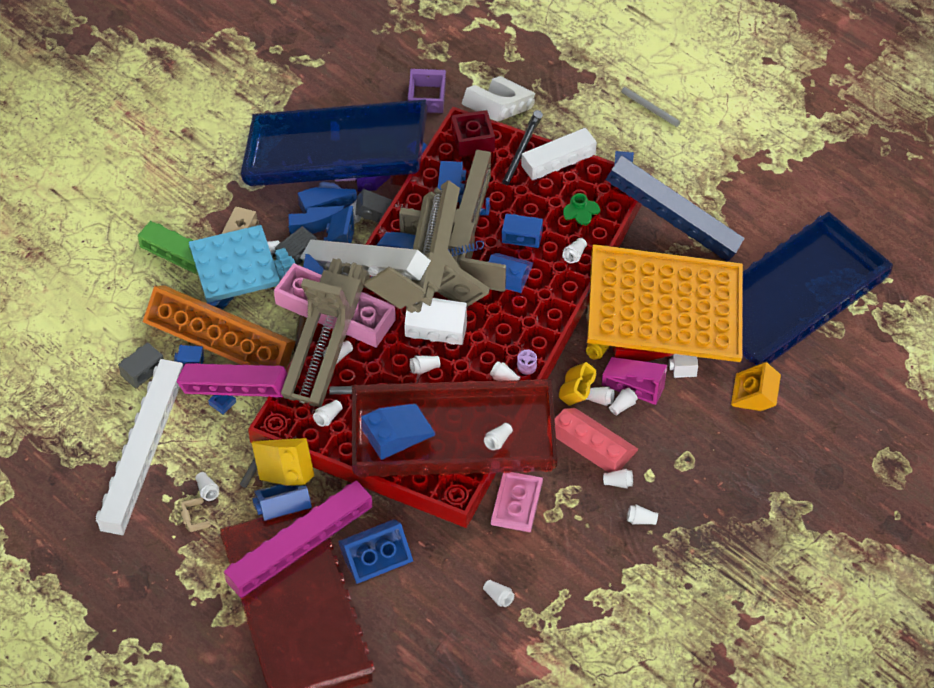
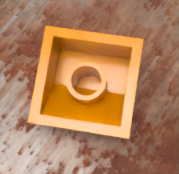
[731,362,781,411]

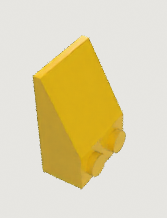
[251,438,314,486]

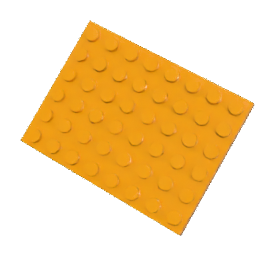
[587,244,743,362]

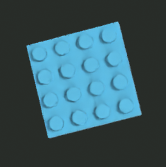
[189,225,280,303]

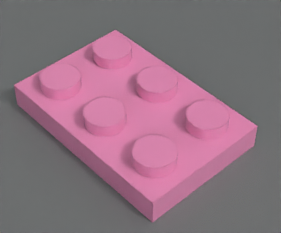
[491,471,543,532]

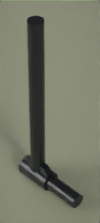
[502,110,543,185]

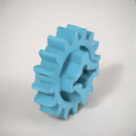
[274,248,295,281]

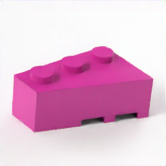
[602,357,667,405]

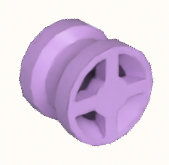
[517,350,537,375]

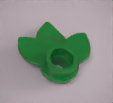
[563,193,600,225]

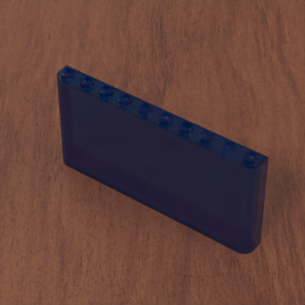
[240,99,428,186]
[742,212,893,366]

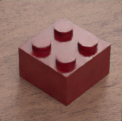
[452,110,495,157]

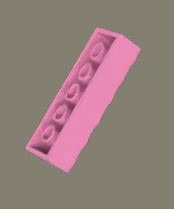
[274,263,395,348]

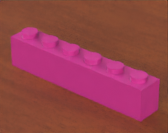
[176,363,288,397]

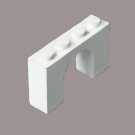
[462,76,535,122]

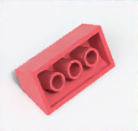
[551,408,638,473]

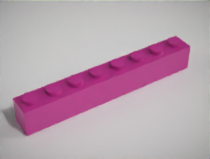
[224,480,372,599]

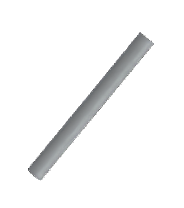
[621,87,680,127]

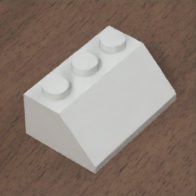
[405,298,467,345]

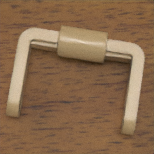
[181,497,211,532]

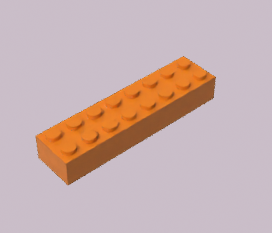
[143,285,296,370]

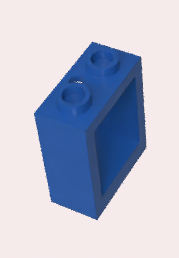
[252,484,312,520]

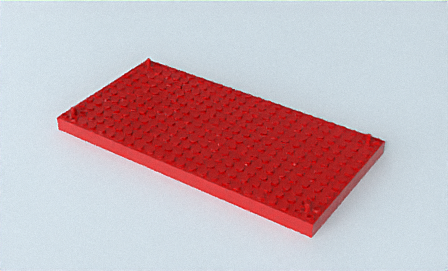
[248,107,652,528]

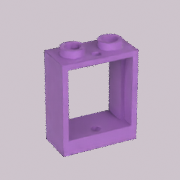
[408,69,446,113]

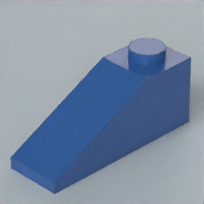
[298,187,357,213]

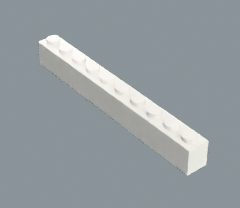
[300,240,431,281]
[96,359,183,535]

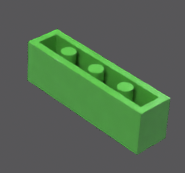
[137,221,198,275]

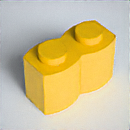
[559,362,596,406]

